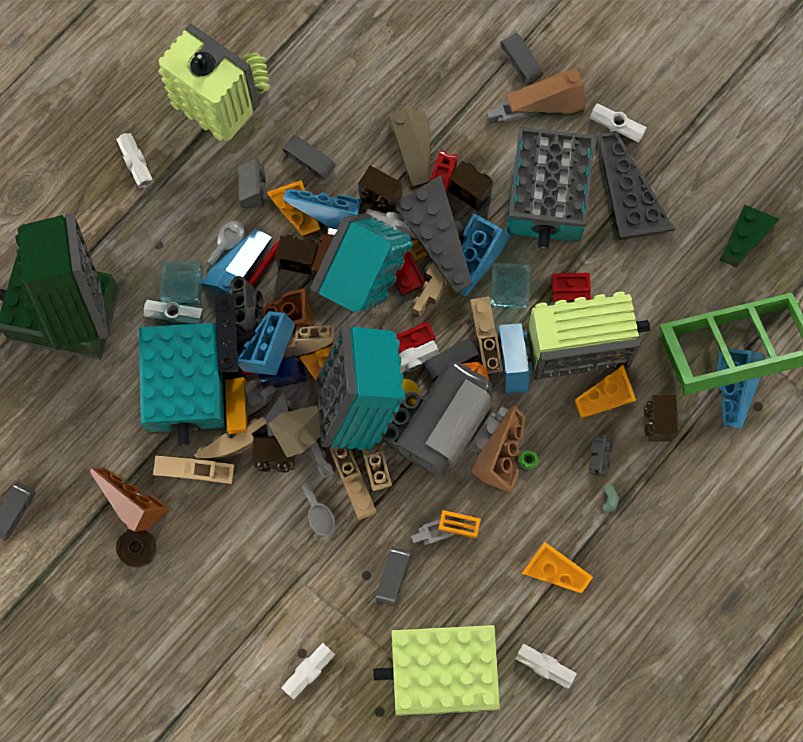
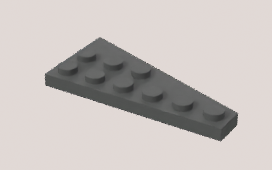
[597,131,675,240]
[394,175,472,294]

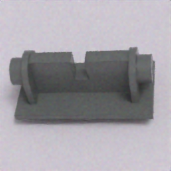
[589,434,613,477]

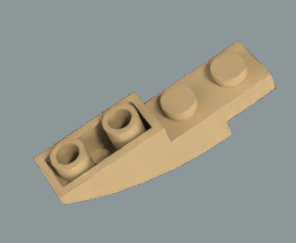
[412,262,446,317]
[470,296,504,374]
[283,325,334,358]
[194,417,267,461]
[362,443,392,491]
[329,446,377,520]
[153,456,234,484]

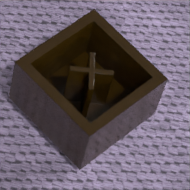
[448,161,493,212]
[358,165,403,213]
[275,235,318,276]
[644,395,678,442]
[252,438,295,473]

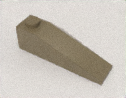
[389,109,430,188]
[268,405,320,457]

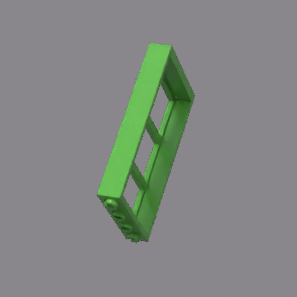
[659,293,803,396]

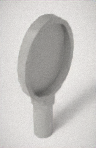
[207,221,245,266]
[302,484,335,536]

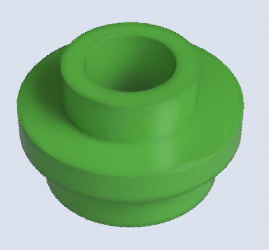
[519,450,539,470]

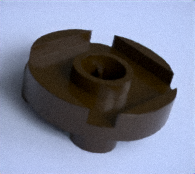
[116,529,157,568]

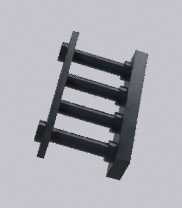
[215,294,243,380]

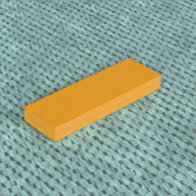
[225,377,248,434]

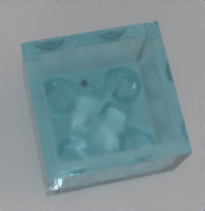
[160,261,204,305]
[490,263,531,308]

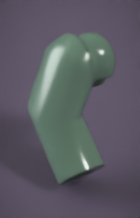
[603,483,619,513]

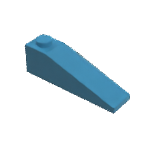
[283,189,362,230]
[460,213,511,296]
[202,229,272,295]
[717,349,765,428]

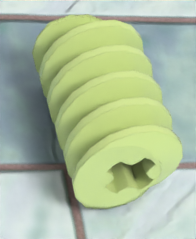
[243,53,270,94]

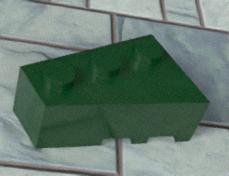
[720,204,780,268]

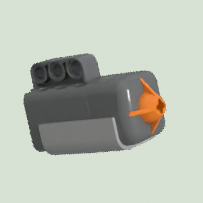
[382,361,492,479]

